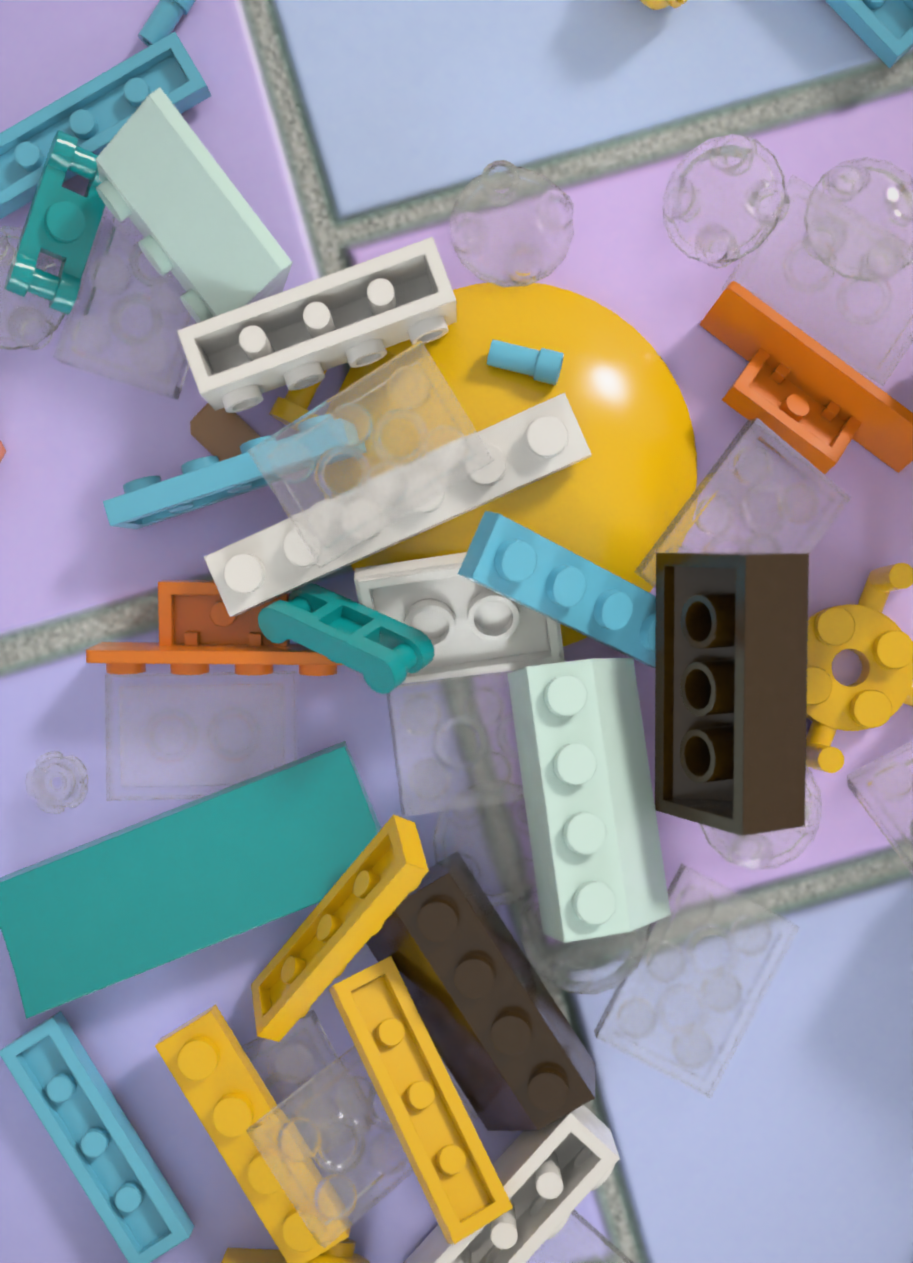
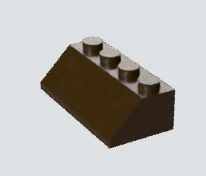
[655,552,809,836]
[366,851,595,1131]

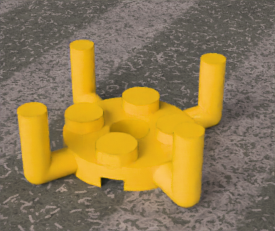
[806,563,913,773]

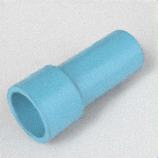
[138,0,196,47]
[487,339,564,385]

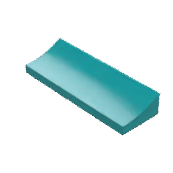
[0,741,381,1019]

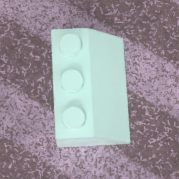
[96,88,293,323]

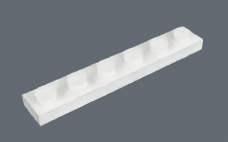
[204,392,592,617]

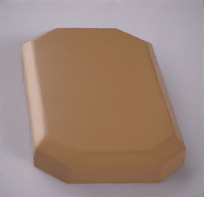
[190,403,260,461]

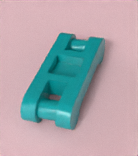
[4,130,106,315]
[258,583,435,694]

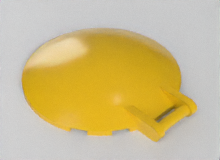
[269,281,697,646]

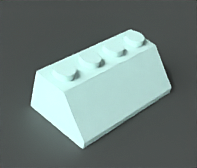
[507,658,671,943]

